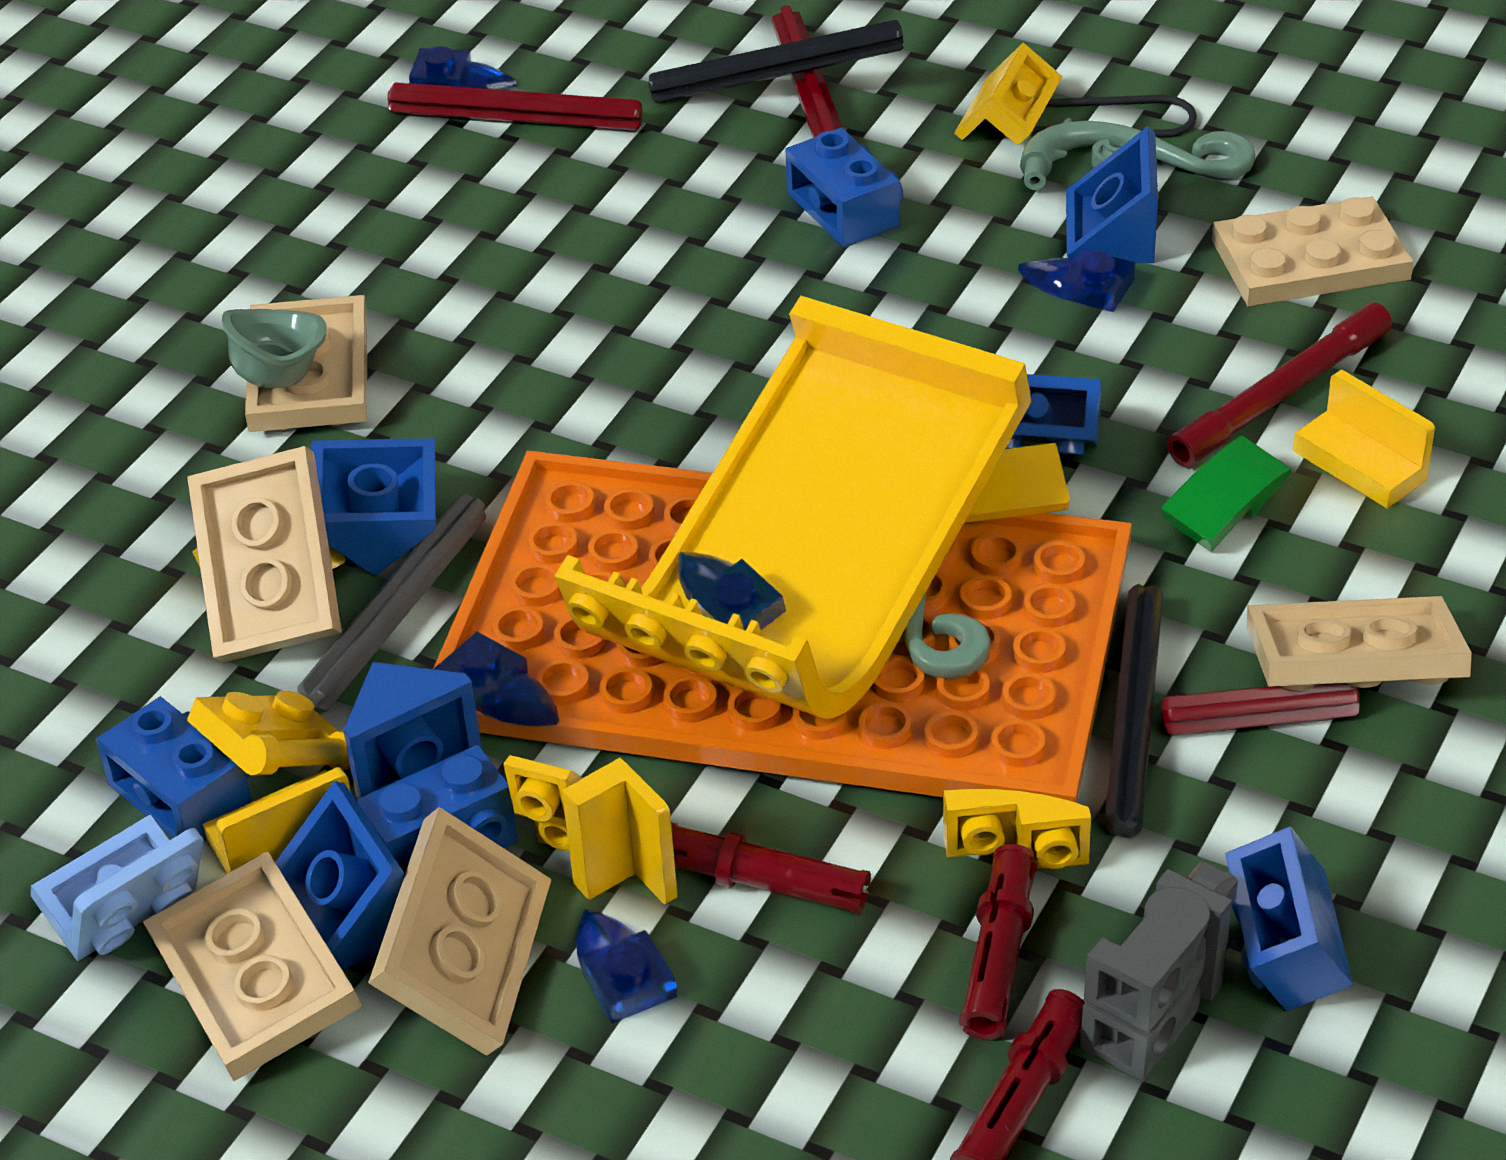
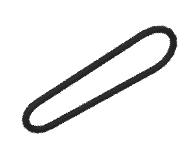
[1031,95,1197,137]

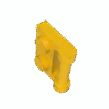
[187,691,351,775]

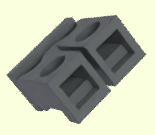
[1080,862,1238,1082]

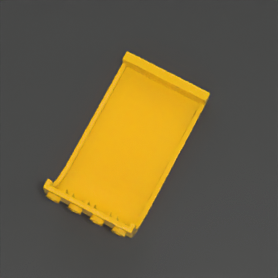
[554,295,1032,719]

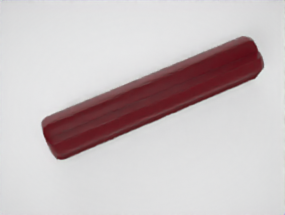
[1161,683,1360,736]

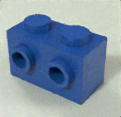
[785,127,903,248]
[1005,374,1103,456]
[96,696,252,841]
[356,744,518,876]
[1225,826,1353,1011]

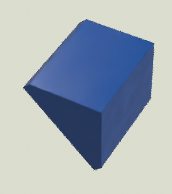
[1066,126,1158,263]
[311,438,436,576]
[343,662,482,799]
[275,781,404,971]

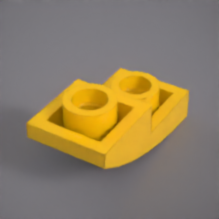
[503,755,582,851]
[943,789,1091,869]

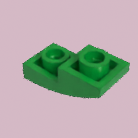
[1161,435,1291,553]

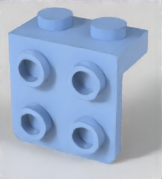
[31,815,204,962]

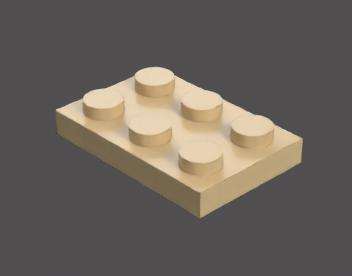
[1212,196,1413,307]
[245,295,367,432]
[187,446,342,663]
[1247,596,1472,691]
[368,807,551,1056]
[143,851,362,1081]

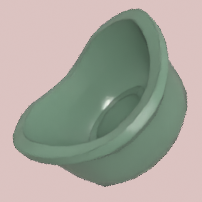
[222,309,327,389]

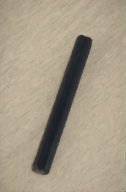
[648,20,904,103]
[1105,584,1163,838]

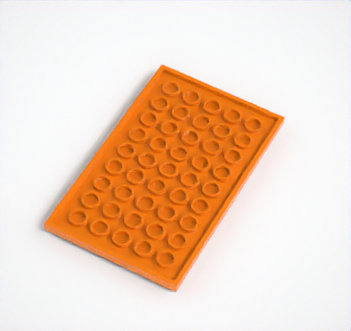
[433,450,1132,803]

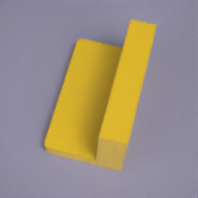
[954,43,1063,146]
[1293,370,1435,509]
[964,443,1070,523]
[562,757,678,905]
[202,767,351,874]

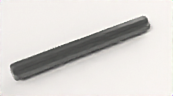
[297,493,486,713]

